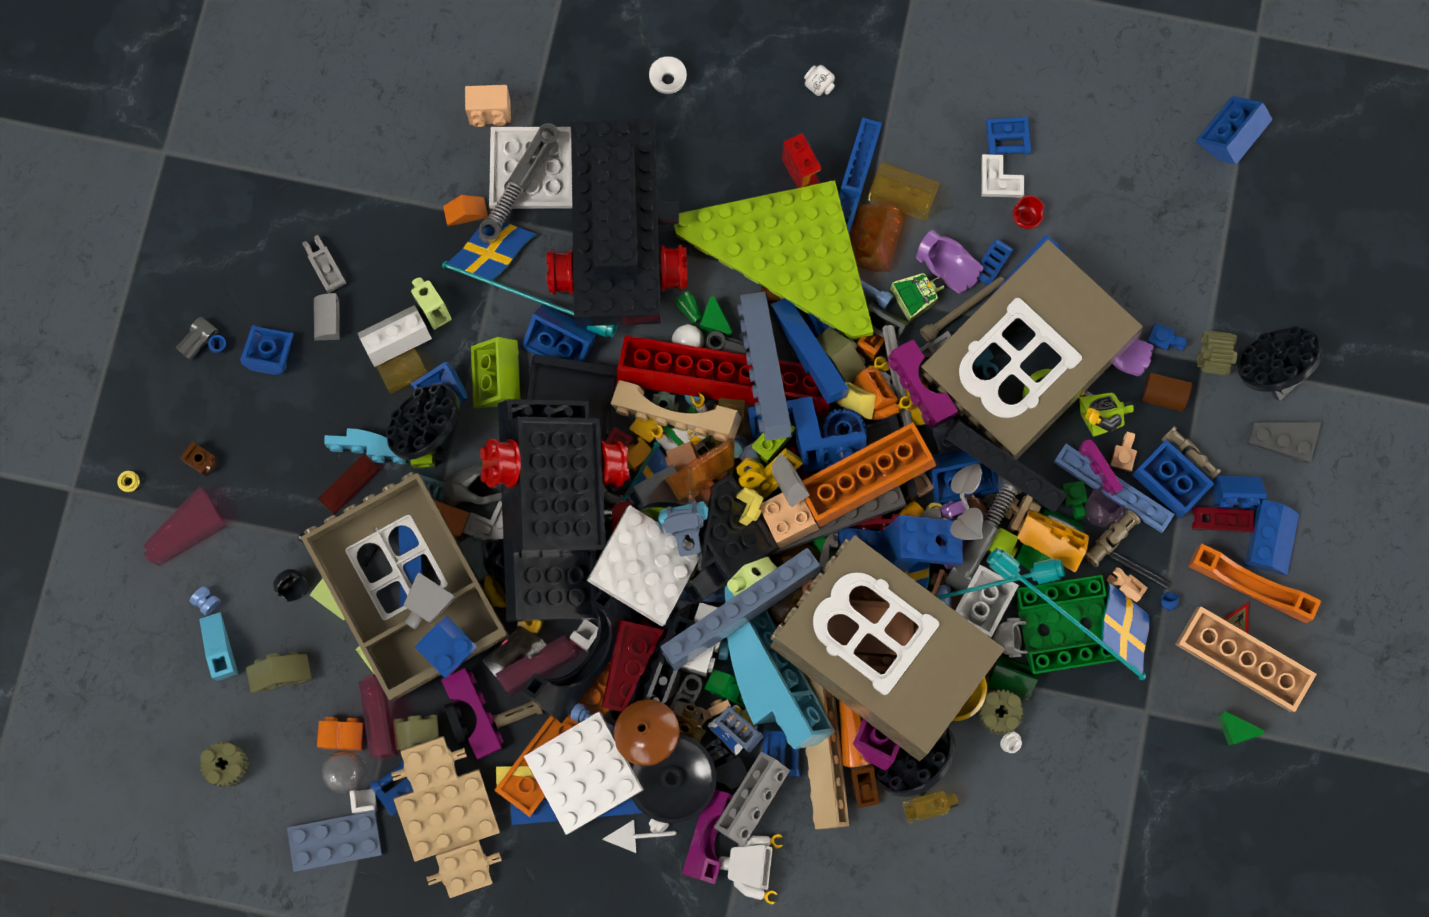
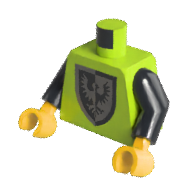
[1079,390,1134,437]

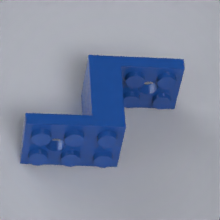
[748,397,867,474]
[838,515,963,573]

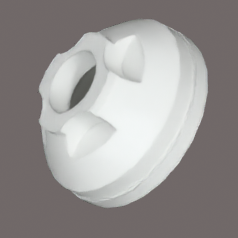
[649,56,687,94]

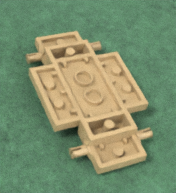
[391,736,502,898]

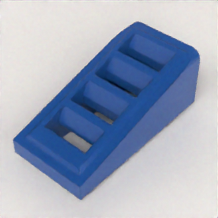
[977,239,1013,285]

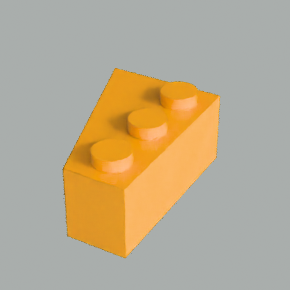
[1017,509,1089,573]

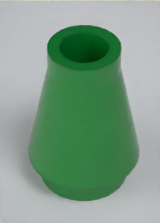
[674,291,703,324]

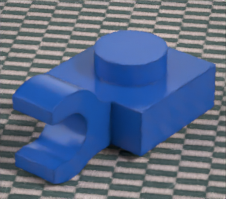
[1147,323,1187,351]

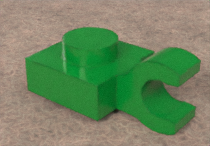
[1061,481,1088,520]

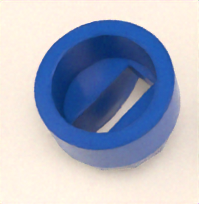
[208,335,226,353]
[1161,592,1179,611]

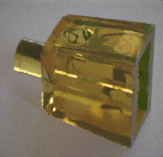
[902,791,958,824]

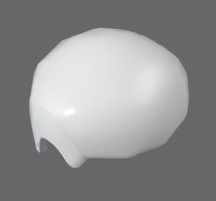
[672,324,705,348]

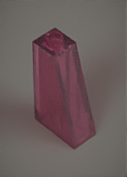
[144,487,226,566]
[495,635,578,697]
[358,674,398,761]

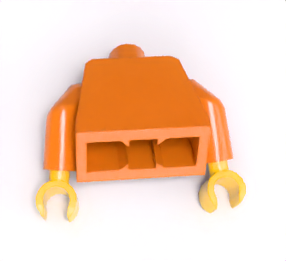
[854,357,915,420]

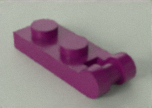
[1079,440,1123,496]

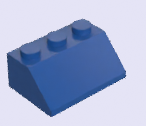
[1196,96,1273,165]
[521,304,598,362]
[928,449,998,504]
[1244,500,1299,576]

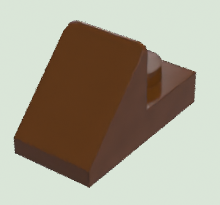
[850,765,879,808]

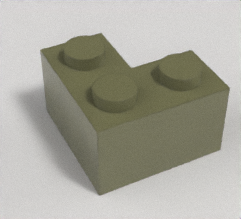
[816,327,866,384]
[246,651,312,693]

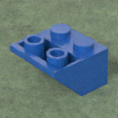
[1212,476,1267,509]

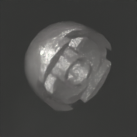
[322,749,367,794]

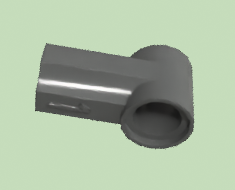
[176,317,219,361]
[705,331,747,354]

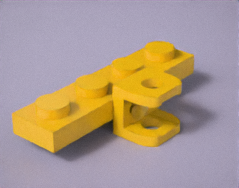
[736,448,803,502]

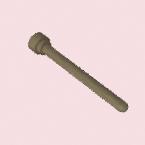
[920,277,1005,342]

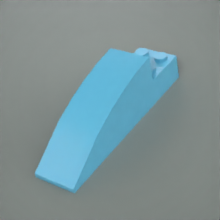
[725,585,836,749]

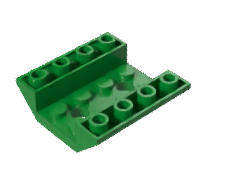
[1016,575,1119,674]

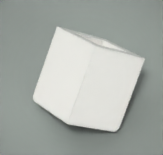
[570,620,598,652]
[350,789,378,814]

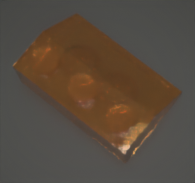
[850,203,906,272]
[665,438,735,501]

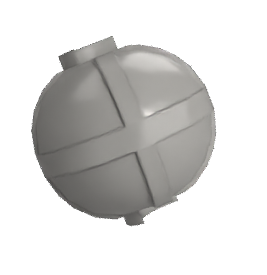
[993,618,1028,657]

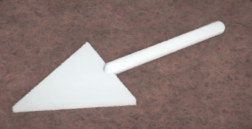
[603,820,677,853]

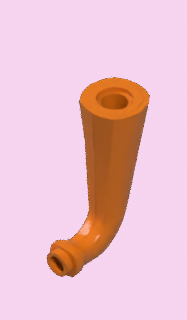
[839,700,871,767]

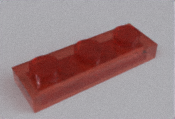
[318,454,380,515]

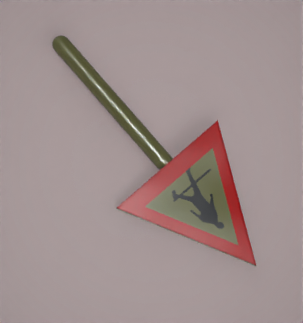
[1223,603,1248,634]

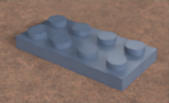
[287,811,383,872]

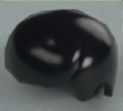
[273,569,309,602]

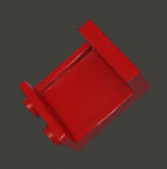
[782,134,821,188]

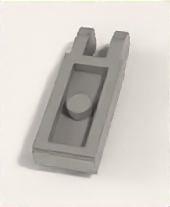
[302,235,347,293]

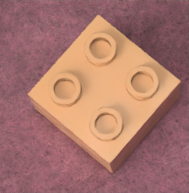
[465,85,511,127]
[759,493,819,549]

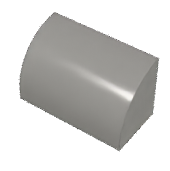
[314,293,340,341]
[772,454,809,507]

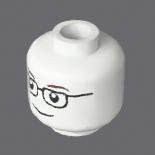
[804,65,835,96]

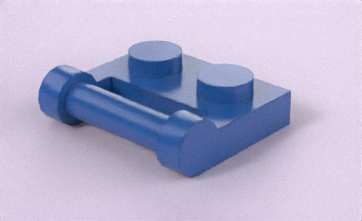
[986,117,1031,155]
[763,730,801,777]
[369,761,413,817]

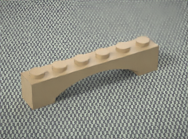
[611,380,742,442]

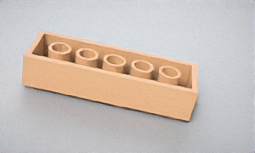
[1175,606,1317,712]

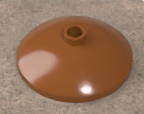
[614,699,680,766]

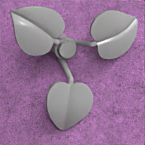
[919,463,983,540]

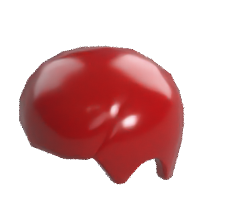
[1012,195,1044,230]

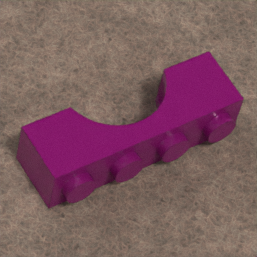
[888,339,958,429]
[441,668,504,761]
[682,790,734,884]

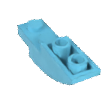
[324,428,411,464]

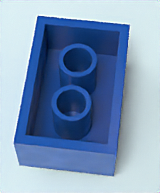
[1133,440,1214,519]

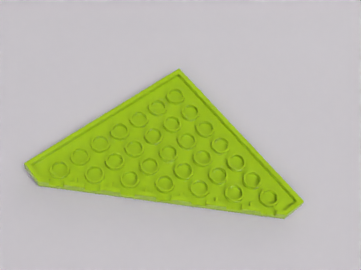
[674,180,874,340]

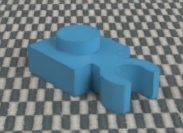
[973,347,999,380]

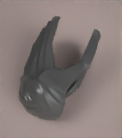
[443,463,502,507]

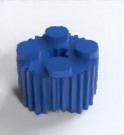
[822,408,868,440]

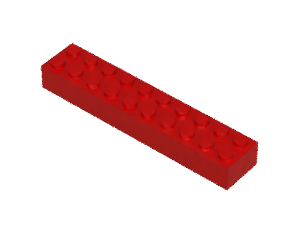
[617,336,830,417]

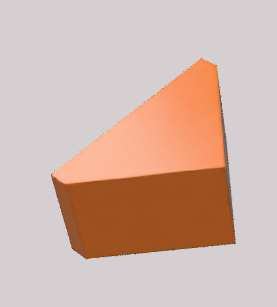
[443,195,488,226]
[856,332,885,362]

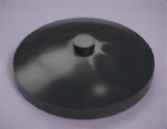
[630,734,716,823]

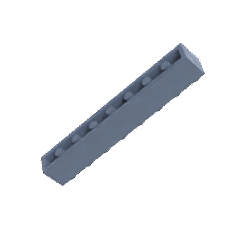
[737,292,791,441]
[661,548,821,671]

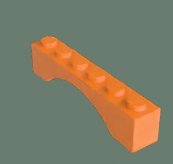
[1188,544,1321,623]

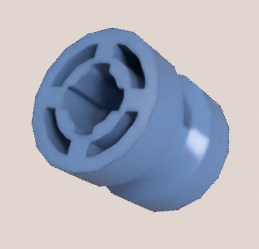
[189,586,221,616]

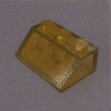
[868,162,940,221]

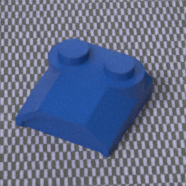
[240,325,294,375]
[411,362,468,406]
[415,616,478,679]

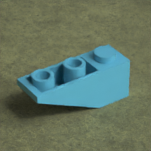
[199,612,238,681]

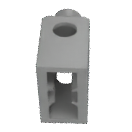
[403,573,456,629]

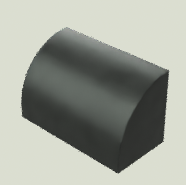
[868,302,909,342]

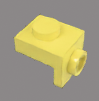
[737,488,763,526]

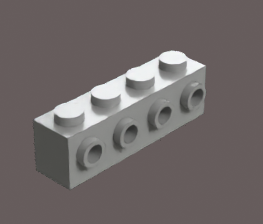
[714,752,790,846]

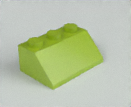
[471,337,520,408]

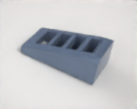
[714,706,764,753]

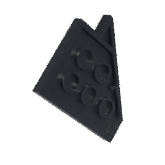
[698,474,779,581]

